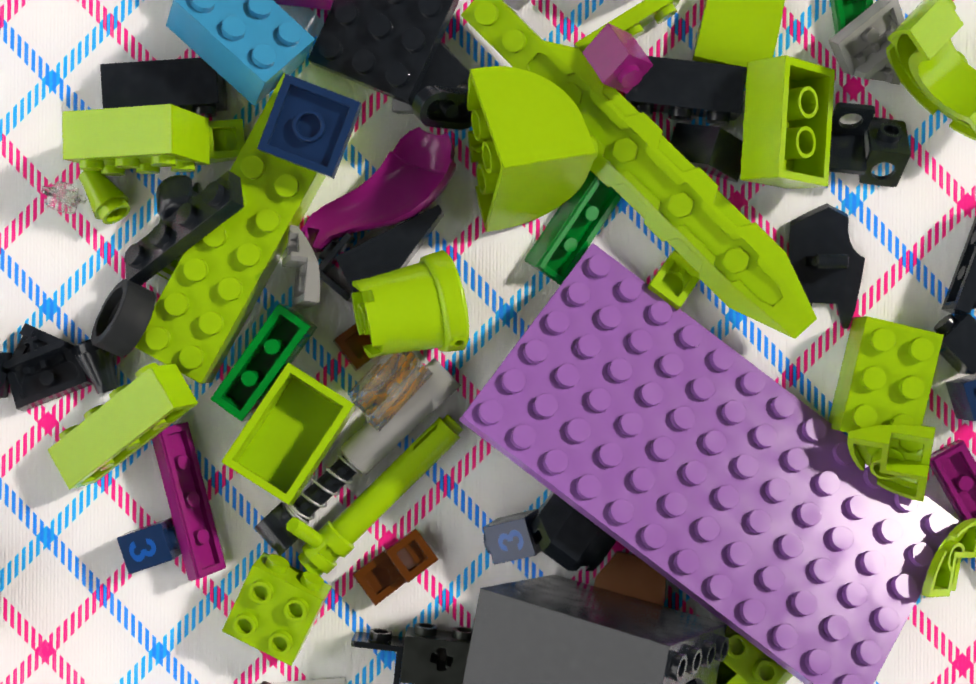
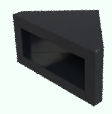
[670,123,743,183]

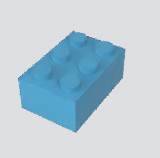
[166,0,315,106]

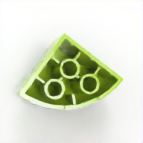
[467,66,598,232]

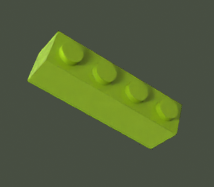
[48,363,198,490]

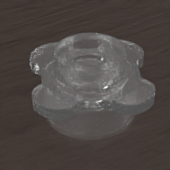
[41,181,88,214]

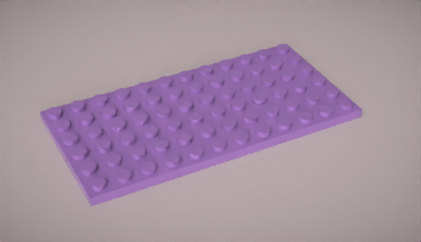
[459,243,958,684]

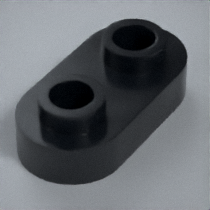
[412,85,472,130]

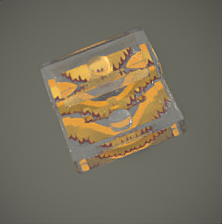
[348,351,433,432]

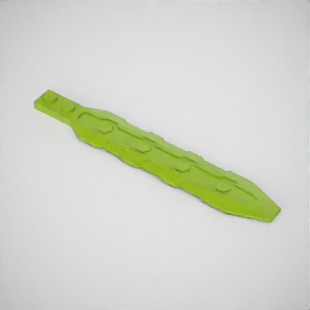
[461,0,817,339]

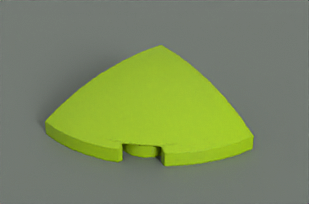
[848,425,936,502]
[921,518,976,597]

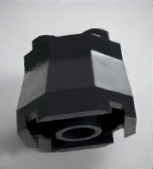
[530,492,616,571]

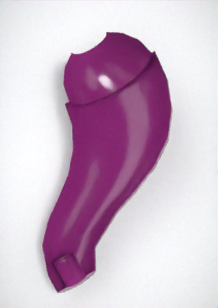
[301,127,456,253]

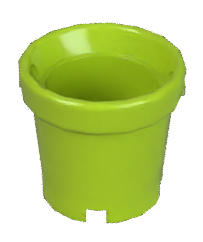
[351,250,469,358]

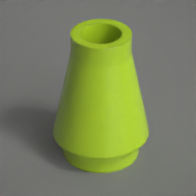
[79,170,131,224]

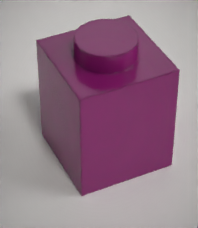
[582,23,653,94]

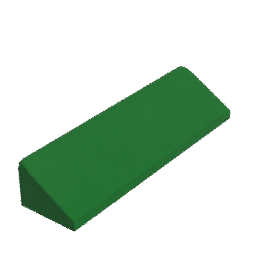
[524,170,622,285]

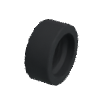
[91,279,156,357]

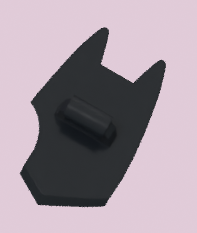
[789,203,865,329]

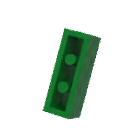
[210,303,318,422]

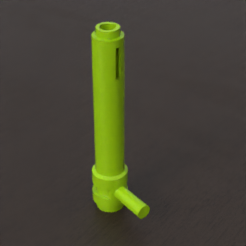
[286,414,463,576]

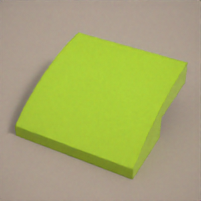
[692,0,785,73]

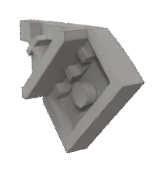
[828,0,904,85]
[282,225,320,308]

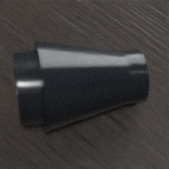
[74,339,120,394]

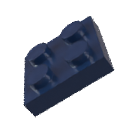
[257,74,362,179]

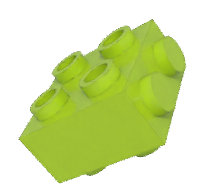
[222,552,332,666]

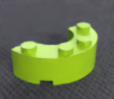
[886,0,976,141]

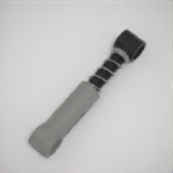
[254,358,461,556]

